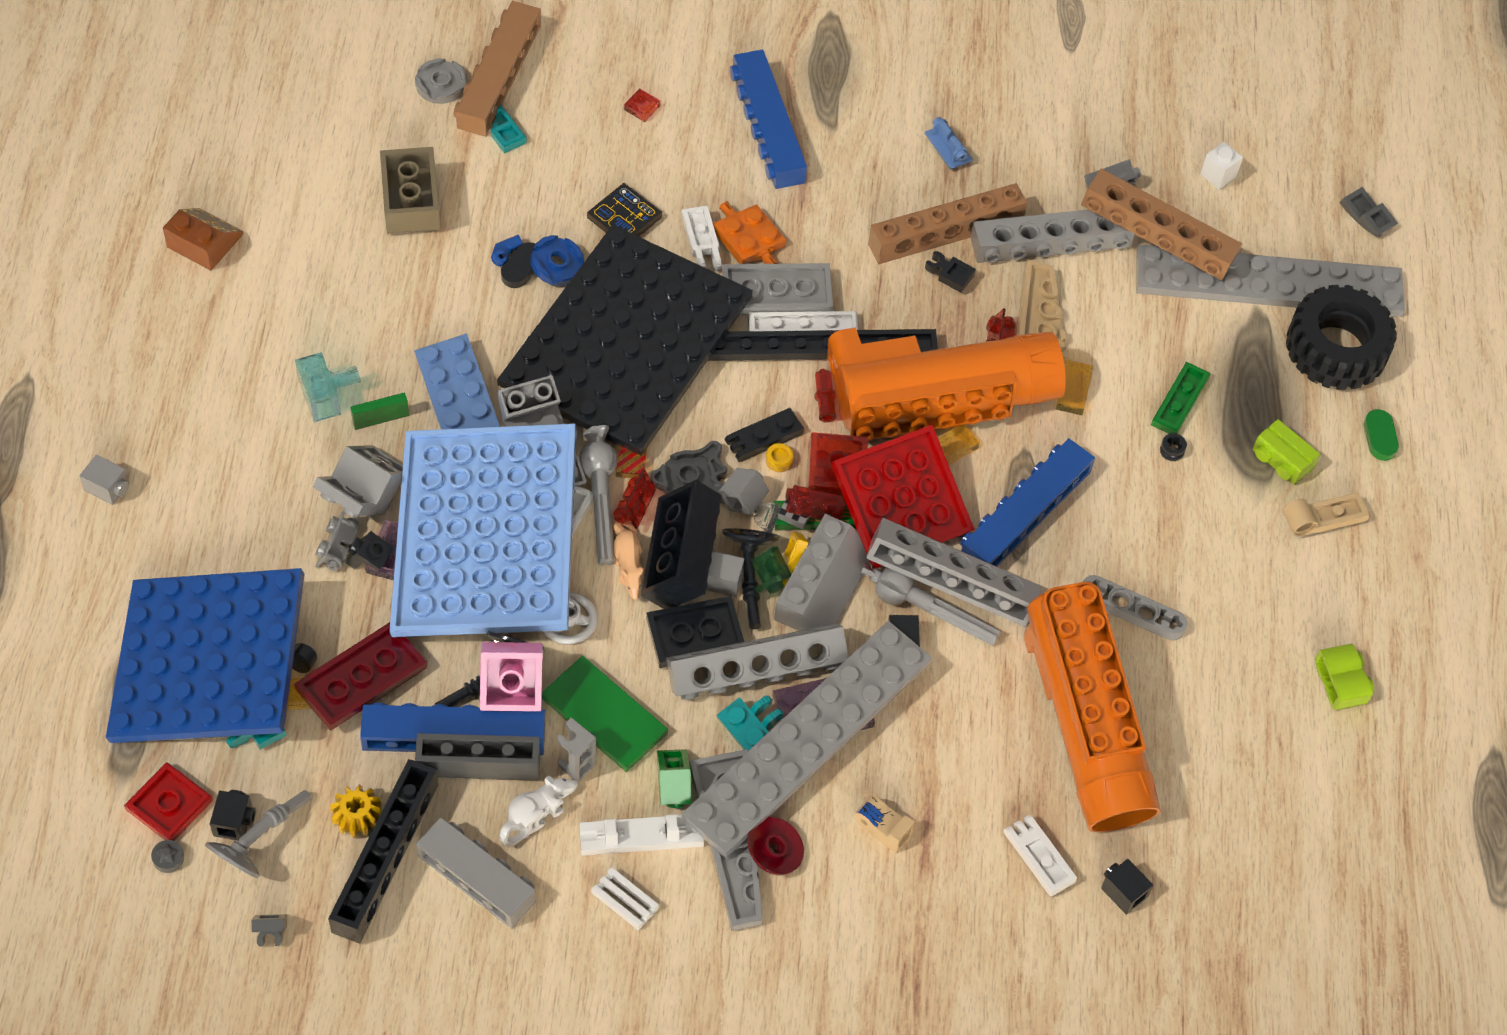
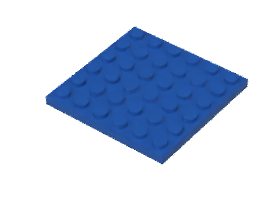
[106,568,305,743]

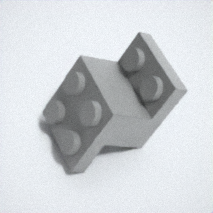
[313,445,403,518]

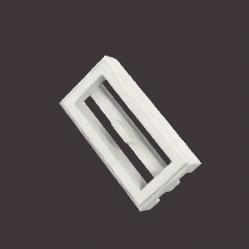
[591,867,659,931]

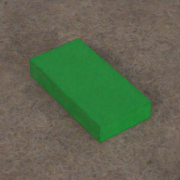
[350,393,409,430]

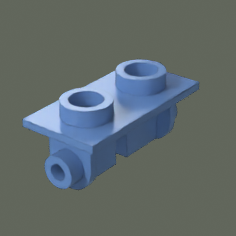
[924,117,973,170]

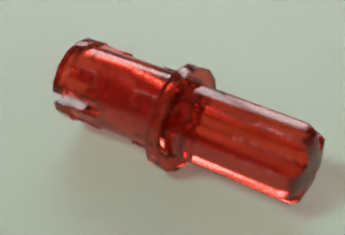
[814,369,836,423]

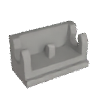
[558,718,596,782]

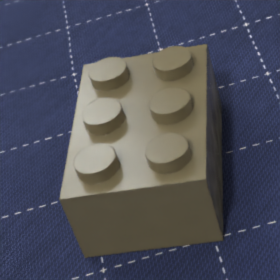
[380,147,441,234]

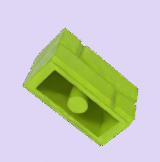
[1253,419,1321,485]

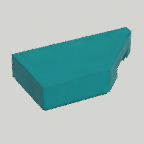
[491,105,527,153]

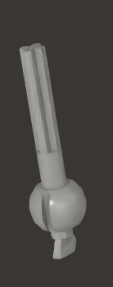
[579,425,618,565]
[859,562,1000,646]

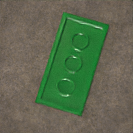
[542,655,668,772]

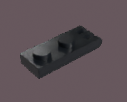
[724,408,804,462]

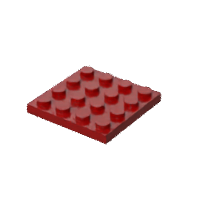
[830,425,975,569]

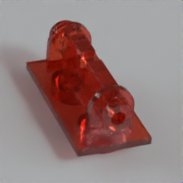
[986,308,1016,342]
[613,469,656,529]
[785,485,846,520]

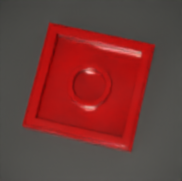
[124,762,213,841]

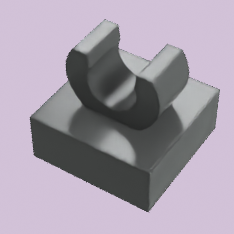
[251,914,287,947]

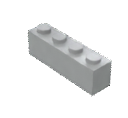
[416,818,536,929]

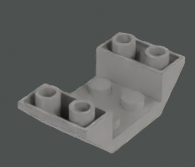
[497,375,587,487]

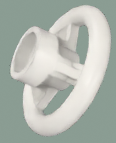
[543,592,598,645]

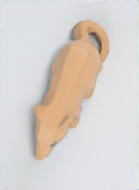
[612,520,644,600]

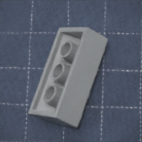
[774,514,870,631]

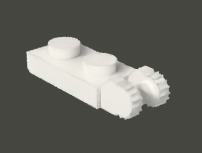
[681,206,722,271]

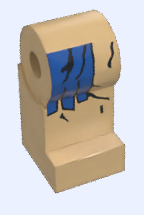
[854,796,915,854]

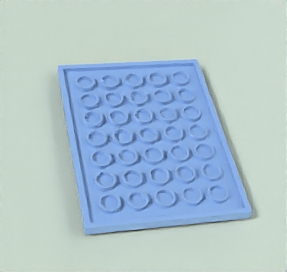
[389,424,577,637]

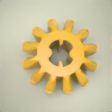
[330,784,382,838]

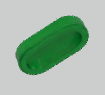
[1363,409,1399,461]

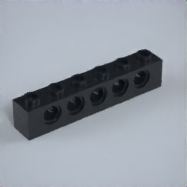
[328,759,438,944]

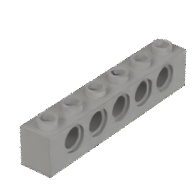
[970,209,1135,263]
[866,518,1042,627]
[666,623,849,699]

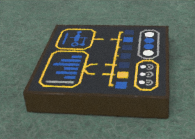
[587,183,662,236]

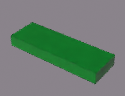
[1151,362,1211,434]

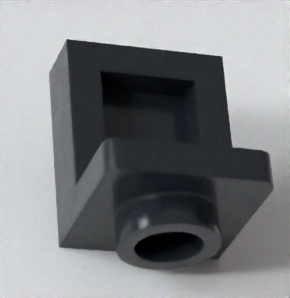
[345,531,394,570]

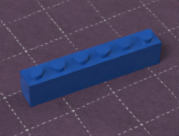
[730,49,807,189]
[960,438,1095,567]
[360,702,545,755]

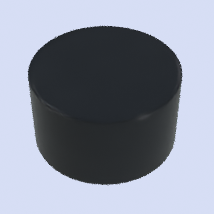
[292,643,317,673]

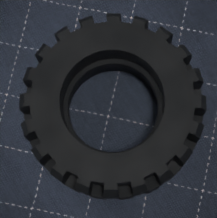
[1286,284,1397,390]

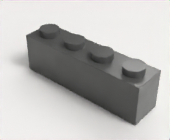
[415,733,540,780]

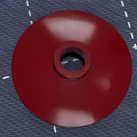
[747,817,804,876]

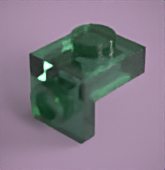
[751,546,792,595]

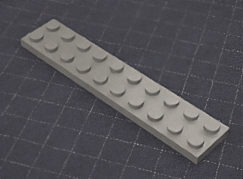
[1136,244,1405,317]
[682,621,932,858]

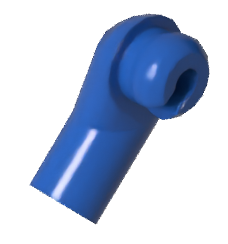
[491,234,523,266]

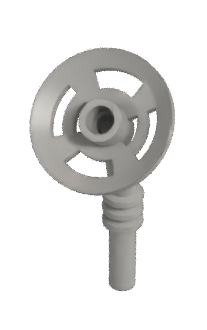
[205,790,311,879]

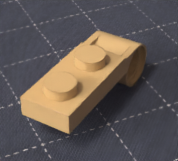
[1283,492,1370,536]

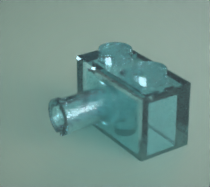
[295,352,361,422]

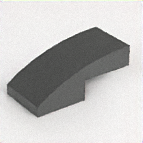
[1339,187,1398,237]

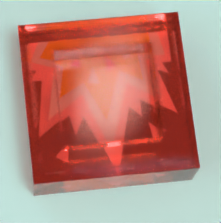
[624,88,660,122]

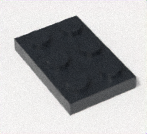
[646,596,744,668]

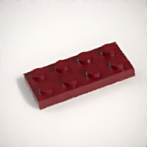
[294,622,428,731]

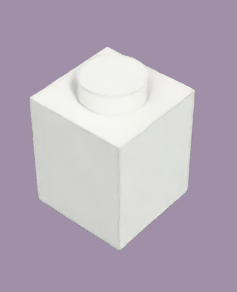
[1200,142,1243,190]

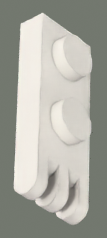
[1004,815,1077,897]

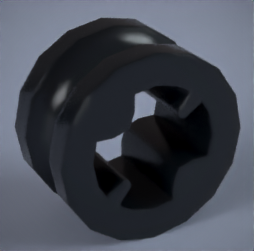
[1160,433,1187,461]

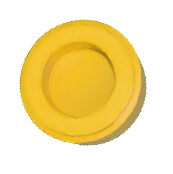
[765,443,794,472]

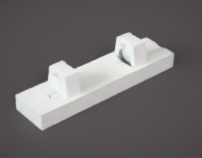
[579,814,704,856]

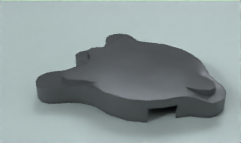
[650,441,727,504]

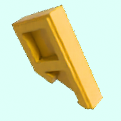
[779,531,808,589]

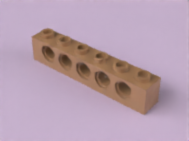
[1081,169,1243,280]
[868,183,1028,264]

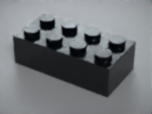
[641,480,722,609]

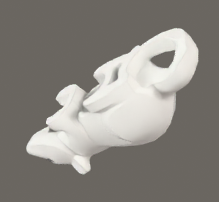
[499,776,578,847]

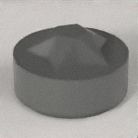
[151,840,184,873]

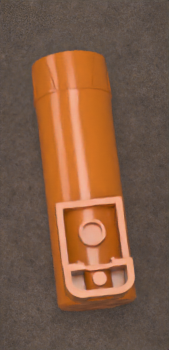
[827,327,1066,442]
[1024,582,1161,832]

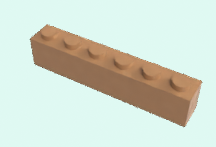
[453,1,541,137]

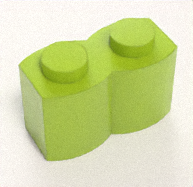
[1314,643,1374,710]

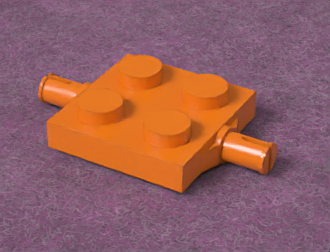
[713,201,787,264]

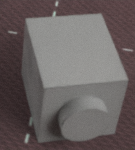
[79,454,129,505]
[718,468,769,515]
[706,551,744,597]

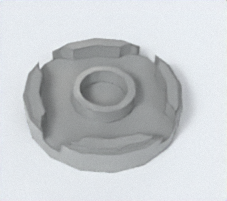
[415,58,467,104]

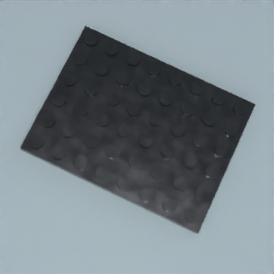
[497,224,753,456]

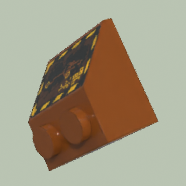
[163,208,243,271]

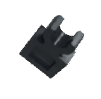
[925,251,976,293]

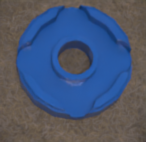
[530,235,584,286]

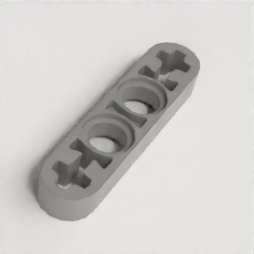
[1083,575,1187,640]

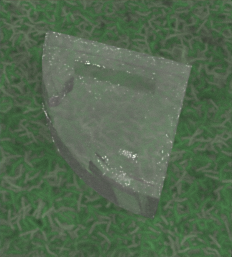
[752,502,781,533]

